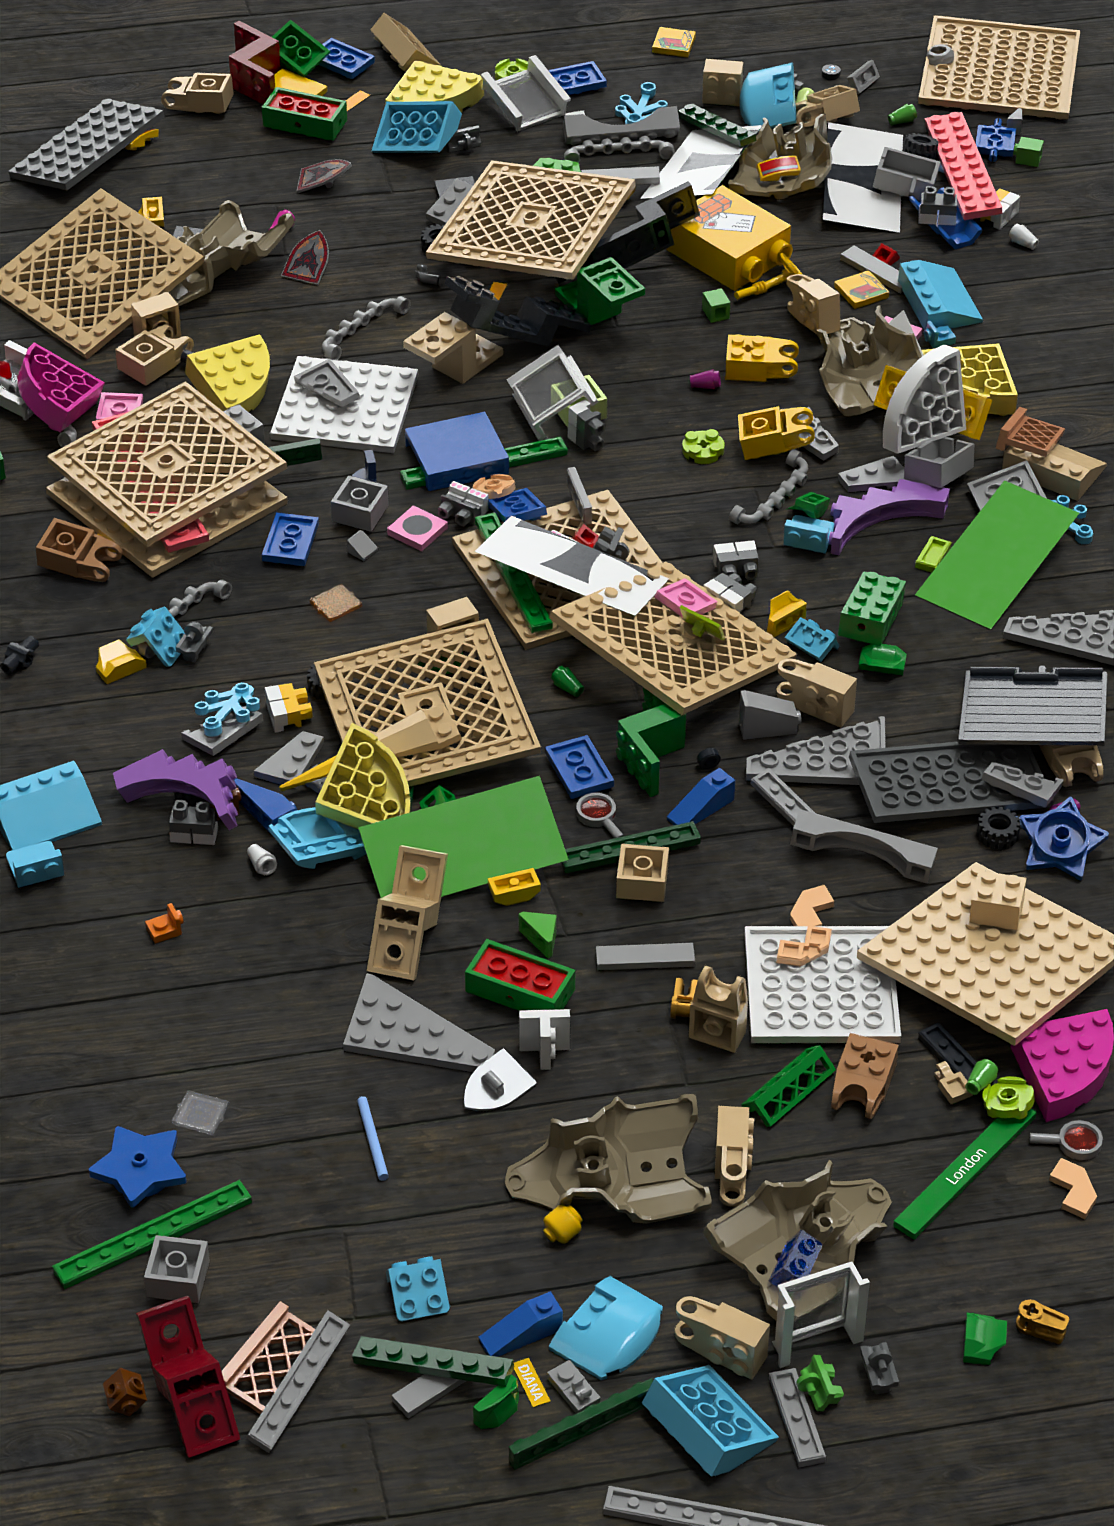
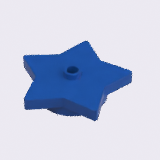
[1020,797,1109,880]
[89,1126,186,1207]

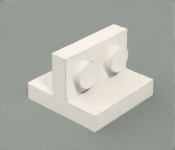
[519,1009,570,1070]

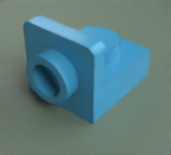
[924,321,956,349]

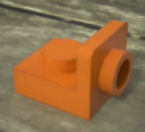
[145,903,184,944]

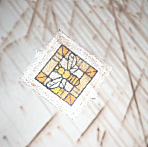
[172,1090,229,1135]

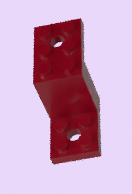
[229,21,281,105]
[136,1296,240,1458]

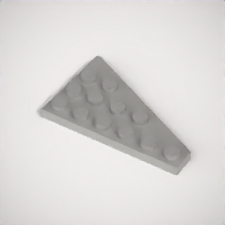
[1003,610,1114,665]
[746,716,885,785]
[343,973,495,1072]

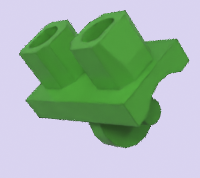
[796,1355,844,1411]

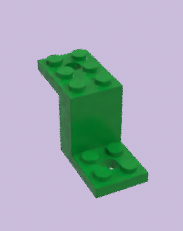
[555,257,645,325]
[616,687,686,797]

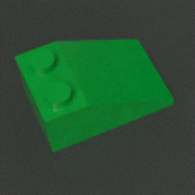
[272,20,331,77]

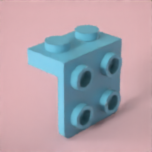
[783,515,834,553]
[126,606,185,667]
[6,841,64,888]
[386,1256,450,1321]

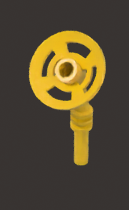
[734,253,802,299]

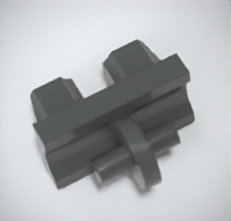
[447,126,482,152]
[593,526,630,560]
[175,622,213,662]
[860,1342,899,1394]

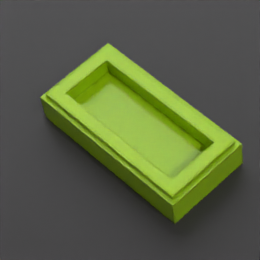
[915,536,951,573]

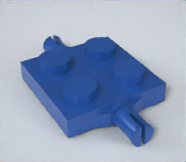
[976,118,1016,162]

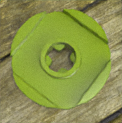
[495,59,531,89]
[682,429,724,464]
[983,1077,1035,1119]

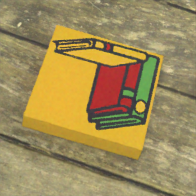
[652,27,696,57]
[834,270,889,309]

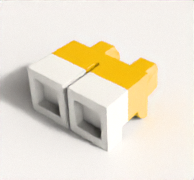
[980,189,1020,230]
[265,683,313,733]

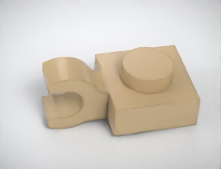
[934,1061,973,1104]

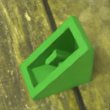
[519,912,557,959]

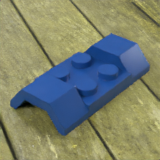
[909,187,982,249]

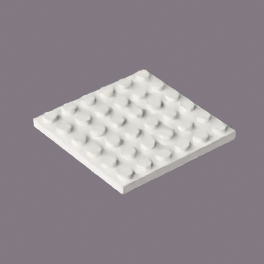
[270,356,418,453]
[744,926,901,1043]

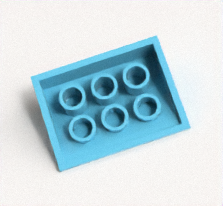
[371,101,462,153]
[898,260,983,330]
[0,761,102,851]
[642,1365,779,1476]

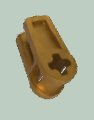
[670,978,698,1019]
[1015,1299,1069,1344]

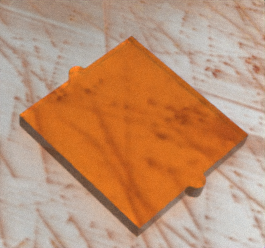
[310,584,362,622]

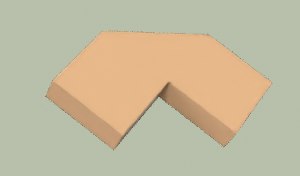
[790,885,834,926]
[776,925,832,967]
[1049,1158,1097,1219]

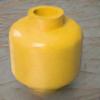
[543,1205,582,1244]

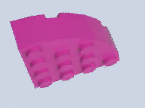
[17,343,105,432]
[1011,1009,1114,1122]

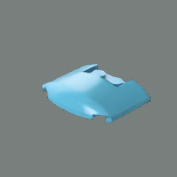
[739,63,797,130]
[268,807,367,869]
[548,1276,663,1380]

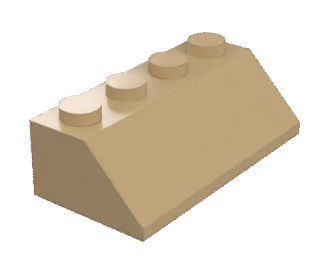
[371,13,441,72]

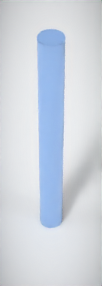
[357,1097,389,1181]

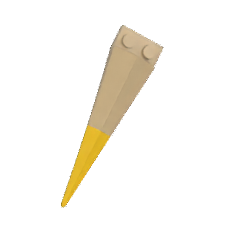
[279,702,462,791]

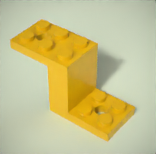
[873,365,992,440]

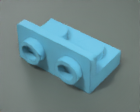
[785,617,840,662]

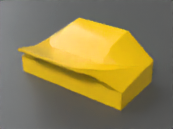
[138,197,164,227]
[767,590,807,637]
[96,640,146,684]
[488,868,541,906]

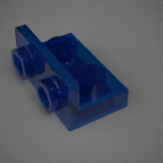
[768,1230,822,1287]

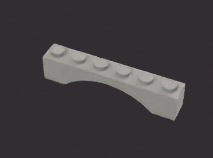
[563,106,680,146]
[790,809,938,883]

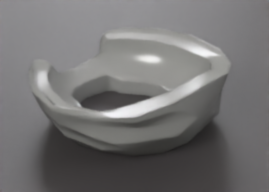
[926,44,954,65]

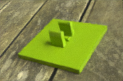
[680,605,725,641]

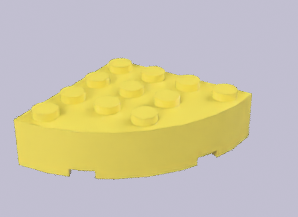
[385,61,484,112]
[185,334,270,412]
[922,344,1018,416]
[315,723,410,829]

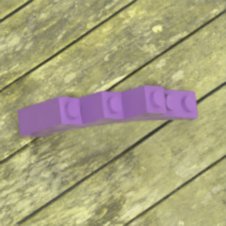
[828,479,950,555]
[113,749,238,830]

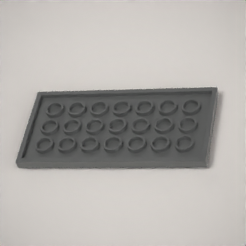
[8,99,165,190]
[849,742,1054,823]

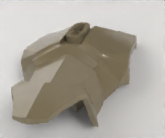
[728,114,832,199]
[160,200,295,306]
[815,305,922,416]
[505,1094,712,1223]
[703,1160,892,1321]

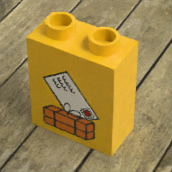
[666,185,793,291]

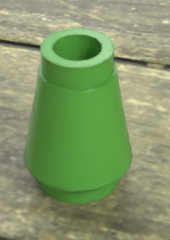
[888,104,917,126]
[965,1059,998,1095]

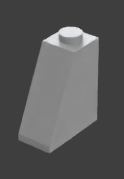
[739,690,801,740]

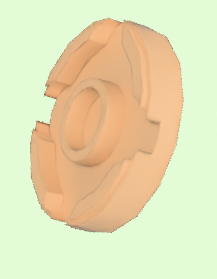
[473,474,516,499]

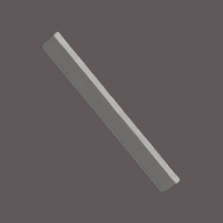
[603,1486,825,1526]

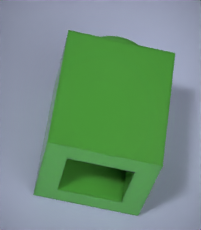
[1013,137,1044,167]
[702,288,730,322]

